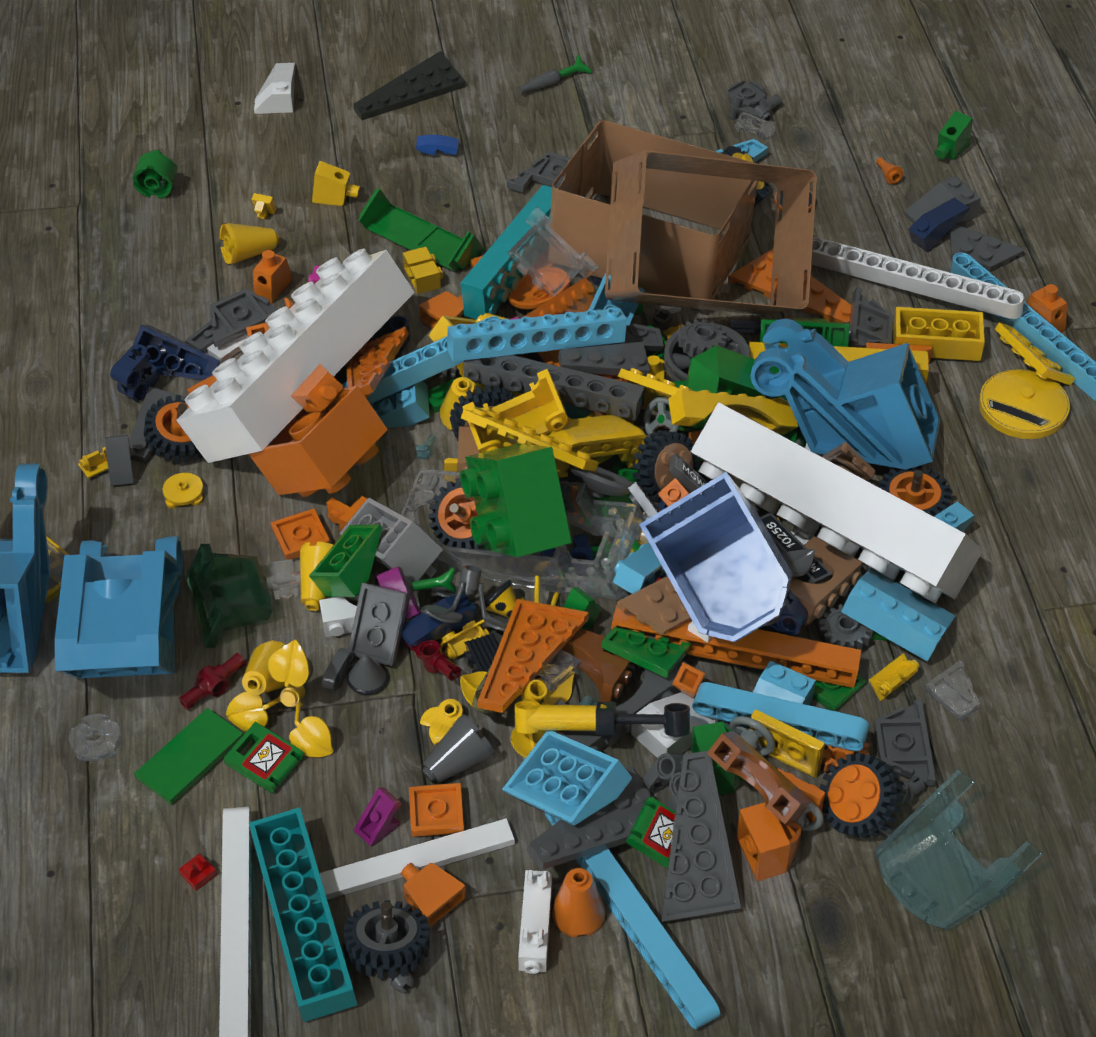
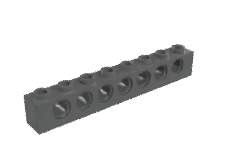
[463,355,645,421]

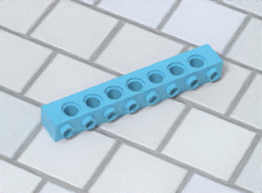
[447,307,627,362]

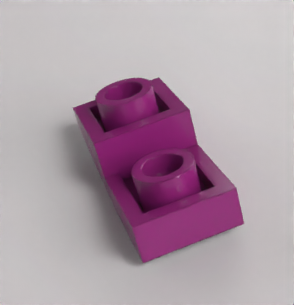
[377,567,420,621]

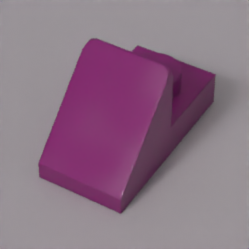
[353,787,401,846]

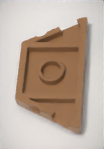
[821,442,875,481]
[616,576,691,635]

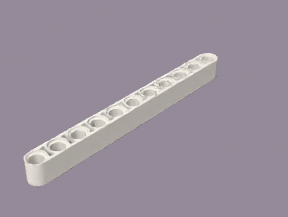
[811,237,1024,319]
[219,807,252,1037]

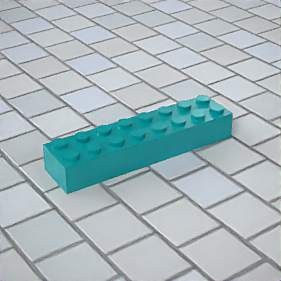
[460,185,552,320]
[249,807,357,1023]

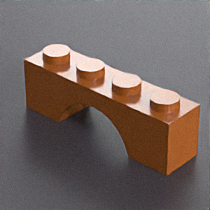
[707,731,812,825]

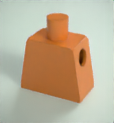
[253,250,293,304]
[1027,284,1067,333]
[419,291,469,329]
[291,364,343,412]
[401,863,465,927]

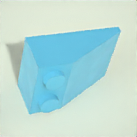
[739,660,816,730]

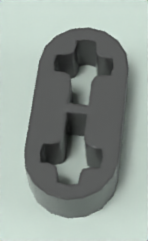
[322,648,354,691]

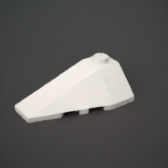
[254,63,295,114]

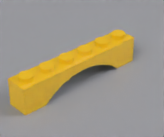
[668,388,798,435]

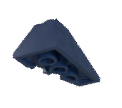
[133,325,220,380]

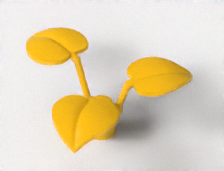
[226,639,334,758]
[460,668,575,758]

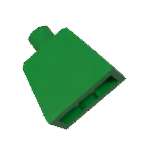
[935,110,973,160]

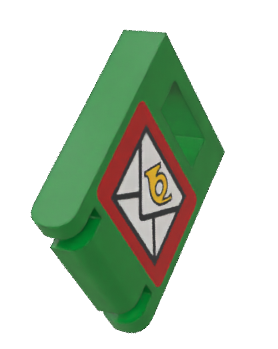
[224,722,305,794]
[626,797,675,869]

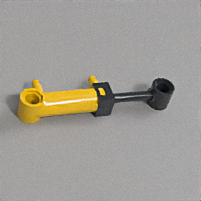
[514,700,690,737]

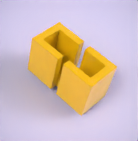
[403,247,443,294]

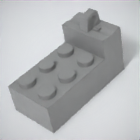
[339,498,443,582]

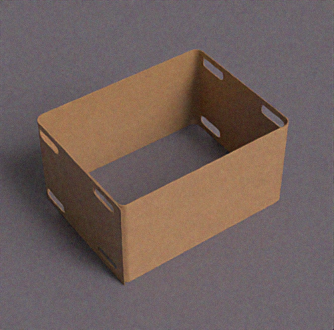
[547,119,758,300]
[605,149,817,315]

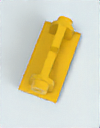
[78,447,108,479]
[440,619,489,660]
[869,653,919,701]

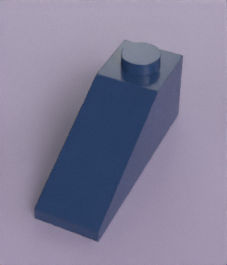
[908,197,970,252]
[401,592,477,647]

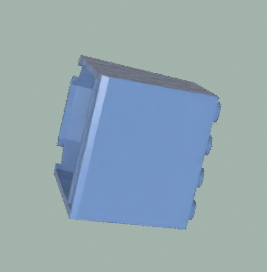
[639,472,793,642]

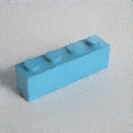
[613,542,667,594]

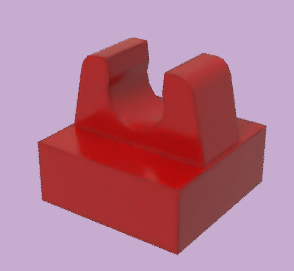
[178,853,217,891]

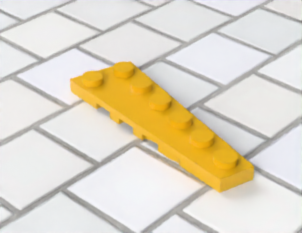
[461,407,599,471]

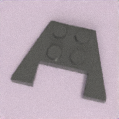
[507,152,571,193]

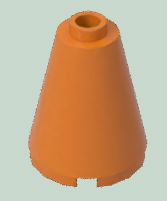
[552,868,606,937]

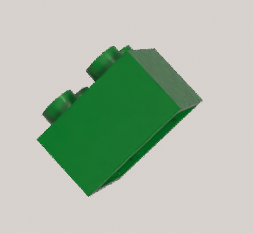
[460,444,572,557]

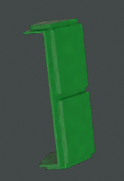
[358,188,484,272]

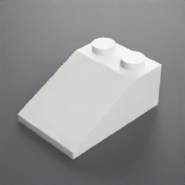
[631,692,715,758]

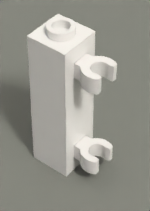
[518,870,553,974]

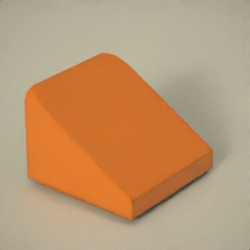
[672,662,705,698]

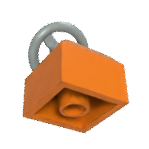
[736,802,824,881]

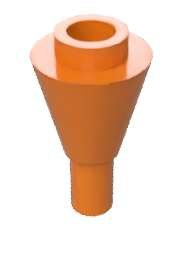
[876,157,903,185]

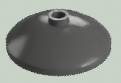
[569,464,634,498]

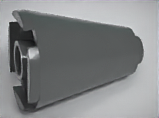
[422,715,495,783]

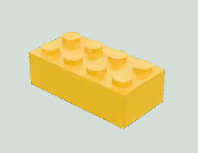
[893,307,985,361]

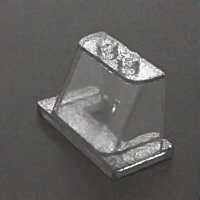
[508,207,599,297]

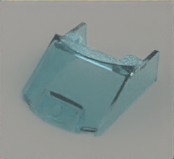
[875,769,1043,930]

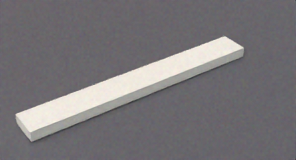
[319,818,515,900]

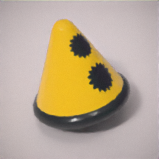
[485,580,517,618]

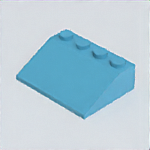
[841,568,955,662]
[502,730,632,826]

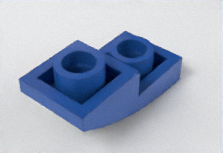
[416,135,459,155]

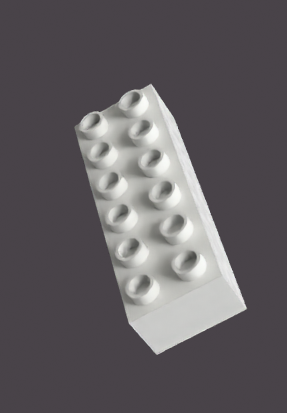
[176,249,415,463]
[690,402,983,604]

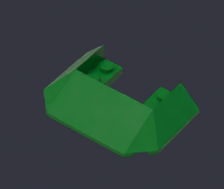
[686,345,807,448]

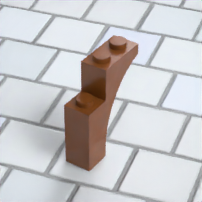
[555,628,632,702]

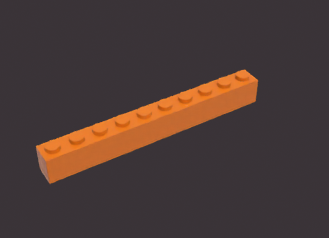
[611,602,861,688]

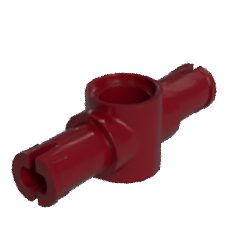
[404,640,461,681]
[178,653,246,710]

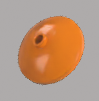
[507,268,569,310]

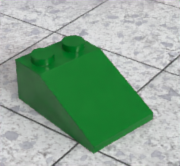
[309,524,382,597]

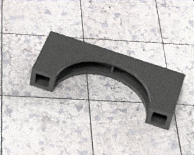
[552,634,687,752]

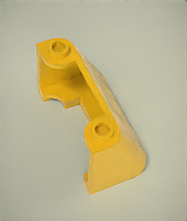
[462,369,568,453]
[546,415,647,478]

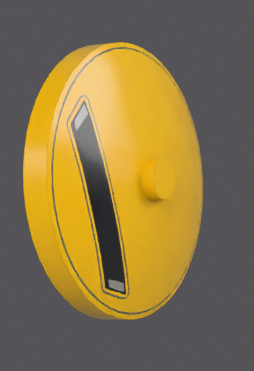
[979,369,1070,439]

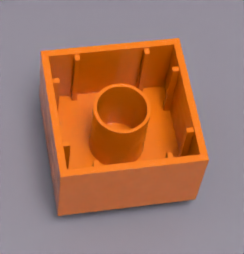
[249,386,388,497]

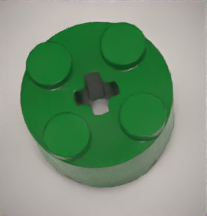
[132,150,178,198]

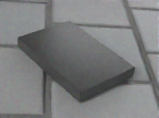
[348,583,410,666]

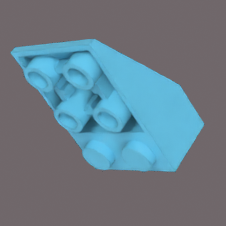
[371,380,430,428]

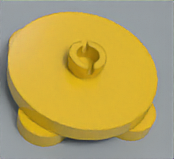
[163,473,203,509]

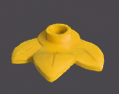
[420,699,463,745]

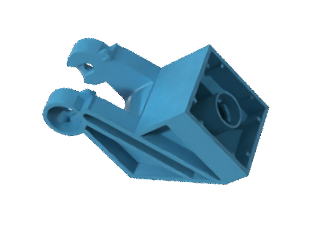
[750,319,940,470]
[0,464,51,673]
[55,536,183,679]

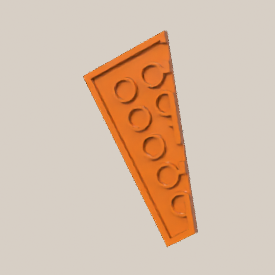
[728,248,852,322]
[524,277,596,364]
[346,327,409,398]
[478,599,589,713]

